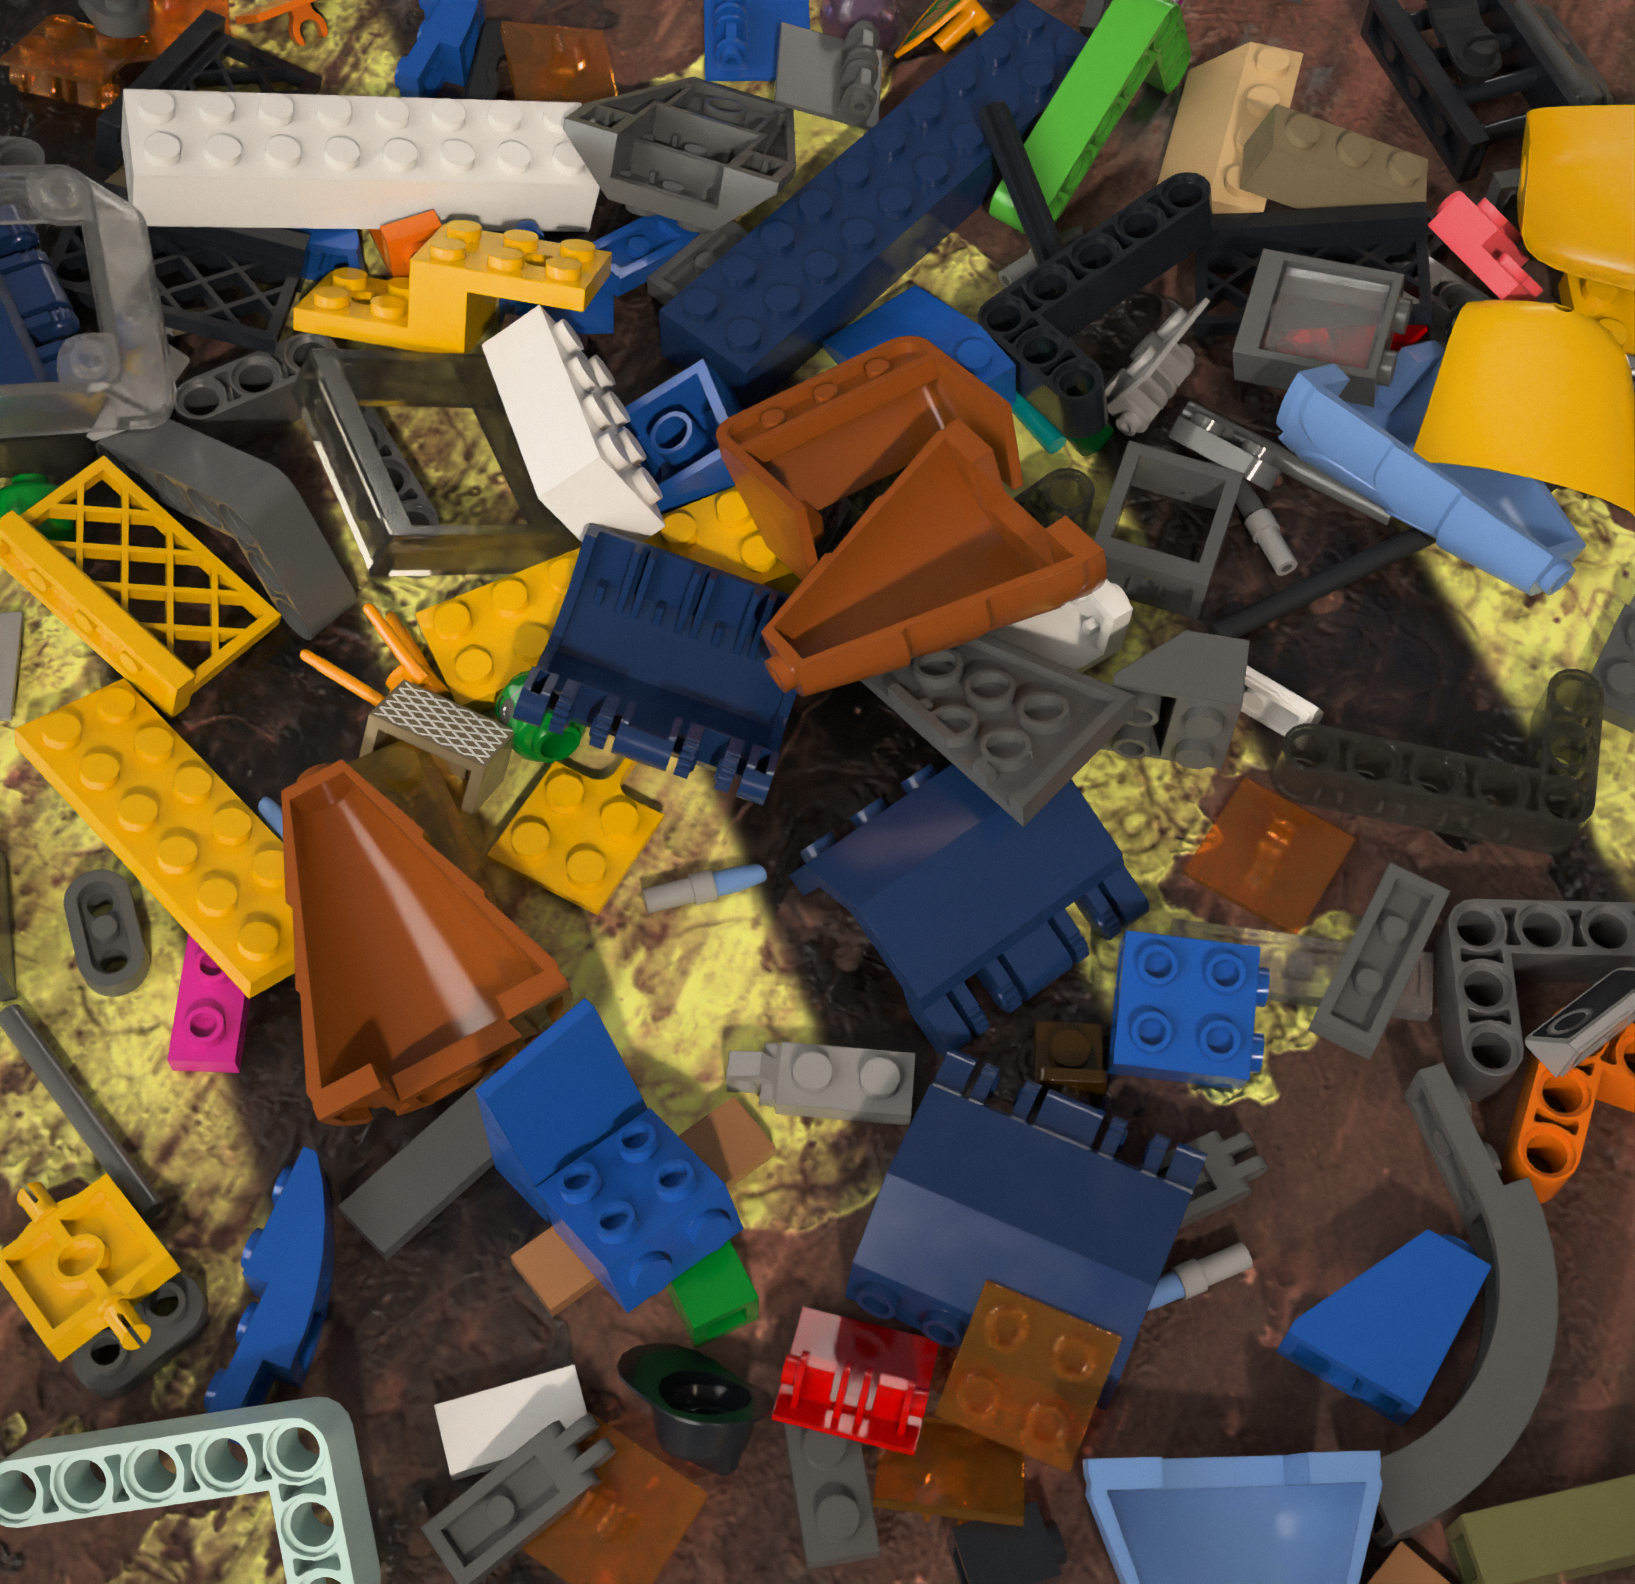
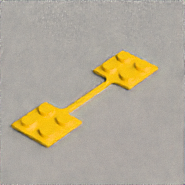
[487,583,800,915]

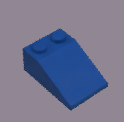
[822,285,1016,407]
[624,359,743,515]
[475,998,648,1224]

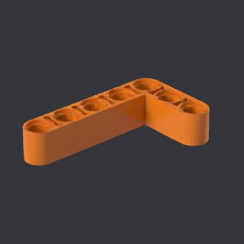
[1501,1007,1635,1204]

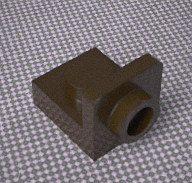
[1033,1021,1107,1109]

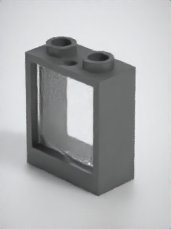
[1233,248,1413,407]

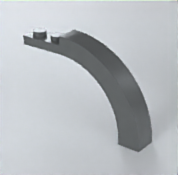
[1371,1062,1558,1552]

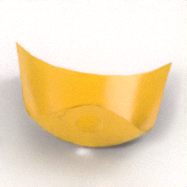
[1517,105,1635,292]
[1413,300,1635,516]

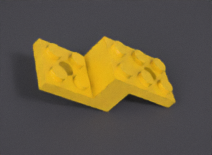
[293,220,612,360]

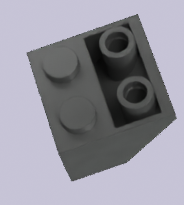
[1101,630,1250,769]

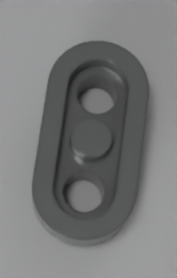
[78,0,151,38]
[1168,411,1282,492]
[64,869,150,997]
[72,1273,208,1398]

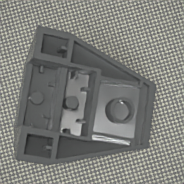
[563,77,796,233]

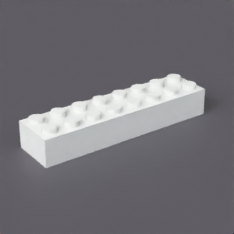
[121,89,600,232]

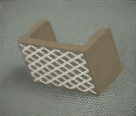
[358,679,515,815]

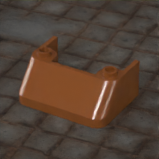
[716,336,1024,581]

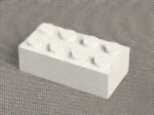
[482,305,666,542]

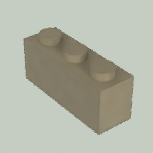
[1240,104,1428,210]

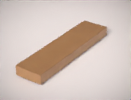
[510,1096,776,1317]

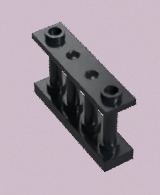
[1360,0,1583,183]

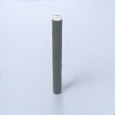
[1181,400,1393,526]
[0,1004,166,1221]

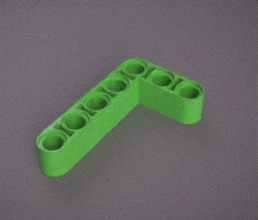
[989,0,1191,234]

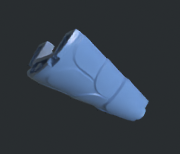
[1276,340,1586,596]
[1083,1450,1383,1584]

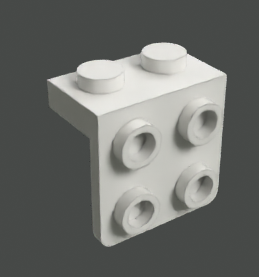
[986,578,1134,673]

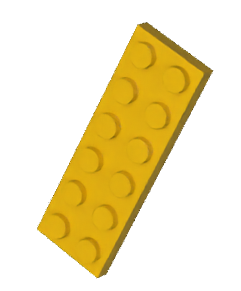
[414,486,801,713]
[15,678,295,999]

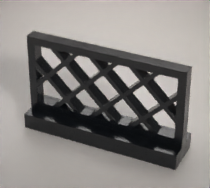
[94,9,322,173]
[49,176,310,354]
[1195,202,1433,337]

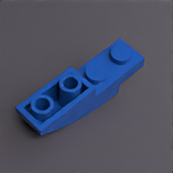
[395,0,487,98]
[203,1146,335,1446]

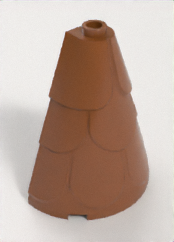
[761,418,1107,697]
[281,759,573,1126]

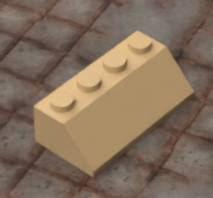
[1157,42,1304,215]

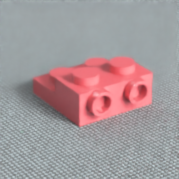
[1427,191,1544,302]

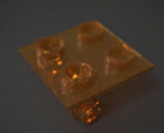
[0,14,149,110]
[934,1280,1122,1473]

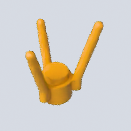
[300,603,451,707]

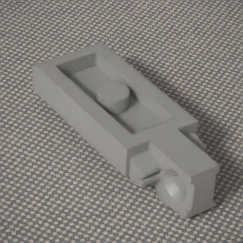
[726,1042,915,1125]

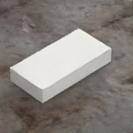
[434,1365,594,1481]

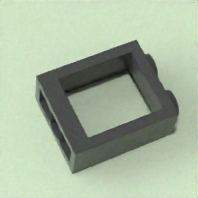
[1094,440,1244,620]

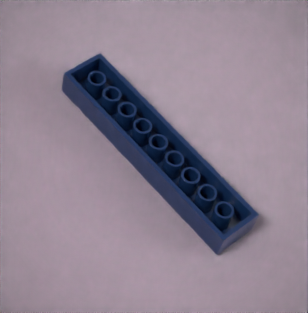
[659,0,1089,410]

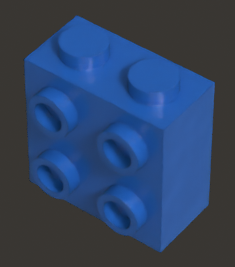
[1106,930,1270,1090]
[535,1108,744,1313]

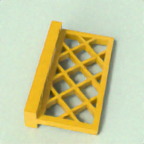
[0,455,281,720]

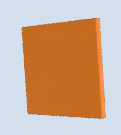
[235,0,328,46]

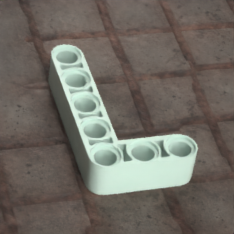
[0,1397,381,1584]

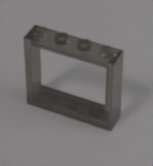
[291,348,582,577]

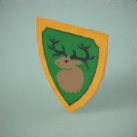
[894,0,995,58]

